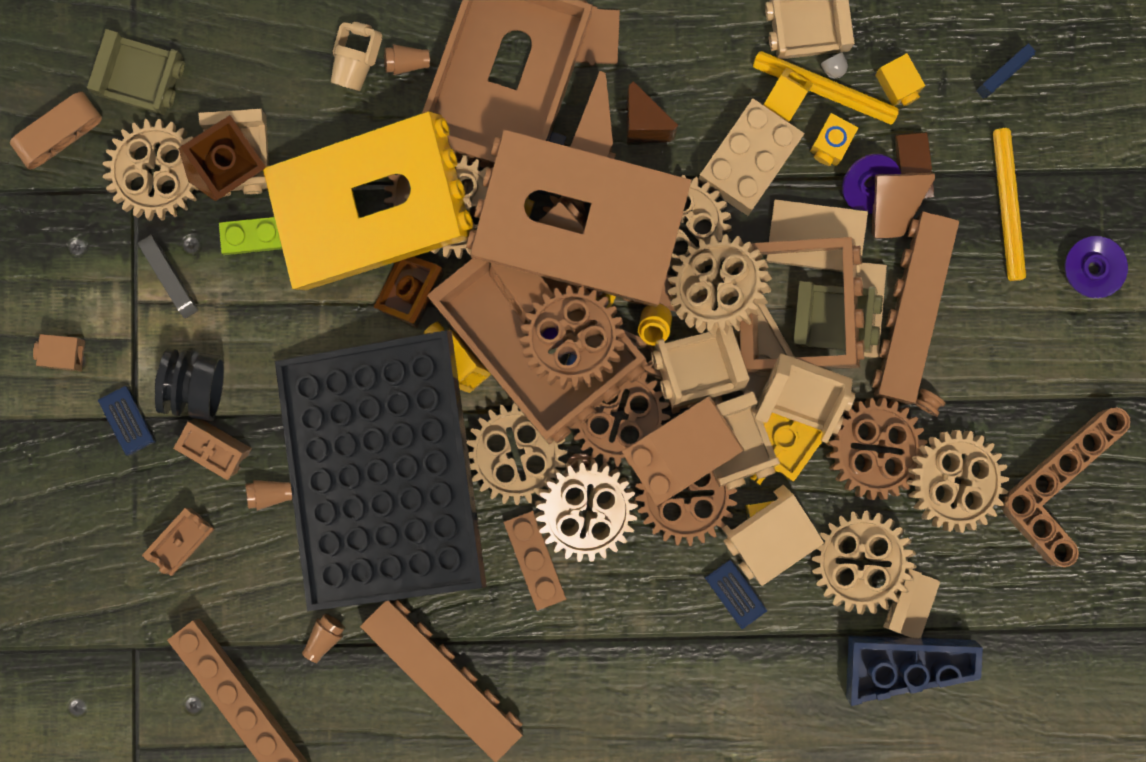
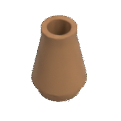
[384,44,430,75]
[245,480,292,511]
[302,614,345,663]

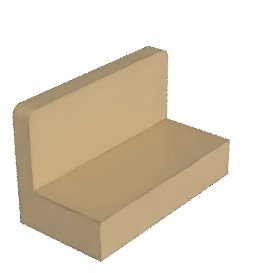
[883,569,940,638]

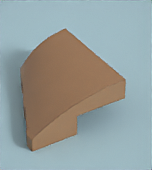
[872,173,935,238]

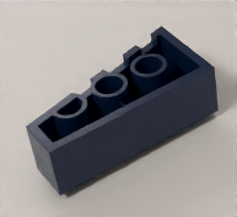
[846,635,983,706]

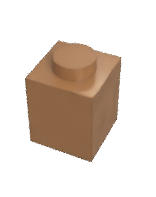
[33,334,85,372]

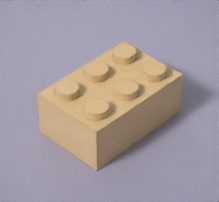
[698,99,805,216]

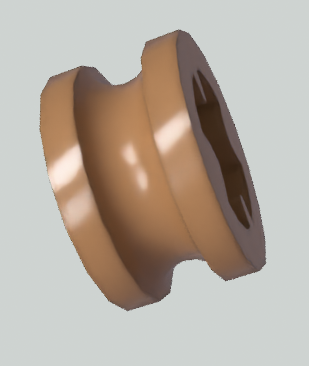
[914,389,946,417]

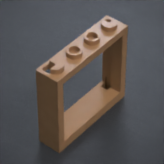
[739,237,865,373]

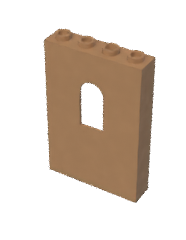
[422,0,592,169]
[466,130,692,307]
[427,258,647,445]

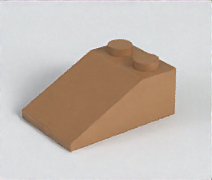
[570,71,616,159]
[622,396,744,506]

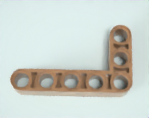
[1001,407,1131,567]

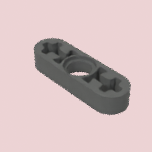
[138,234,199,319]

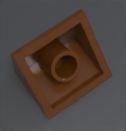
[627,81,678,143]
[178,115,266,202]
[374,256,444,329]

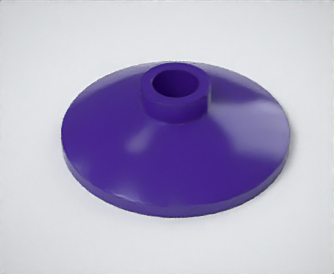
[842,154,901,214]
[1065,236,1128,298]

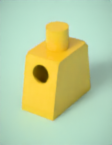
[424,322,491,393]

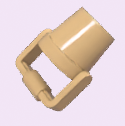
[331,22,382,91]

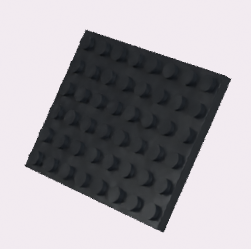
[275,330,487,611]

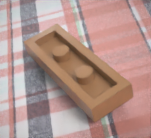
[504,511,566,611]

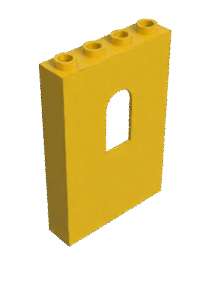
[263,111,473,290]

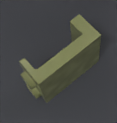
[87,29,185,116]
[794,281,883,353]

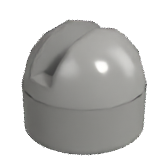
[820,52,848,79]

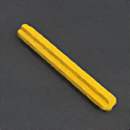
[753,51,899,124]
[993,128,1026,281]

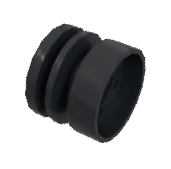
[155,348,224,421]

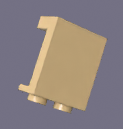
[765,0,854,59]
[199,109,269,197]
[651,326,749,408]
[755,353,855,443]
[713,391,780,490]
[722,485,824,586]

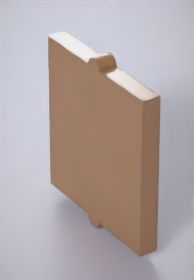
[576,6,620,66]

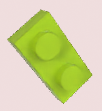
[219,217,282,255]

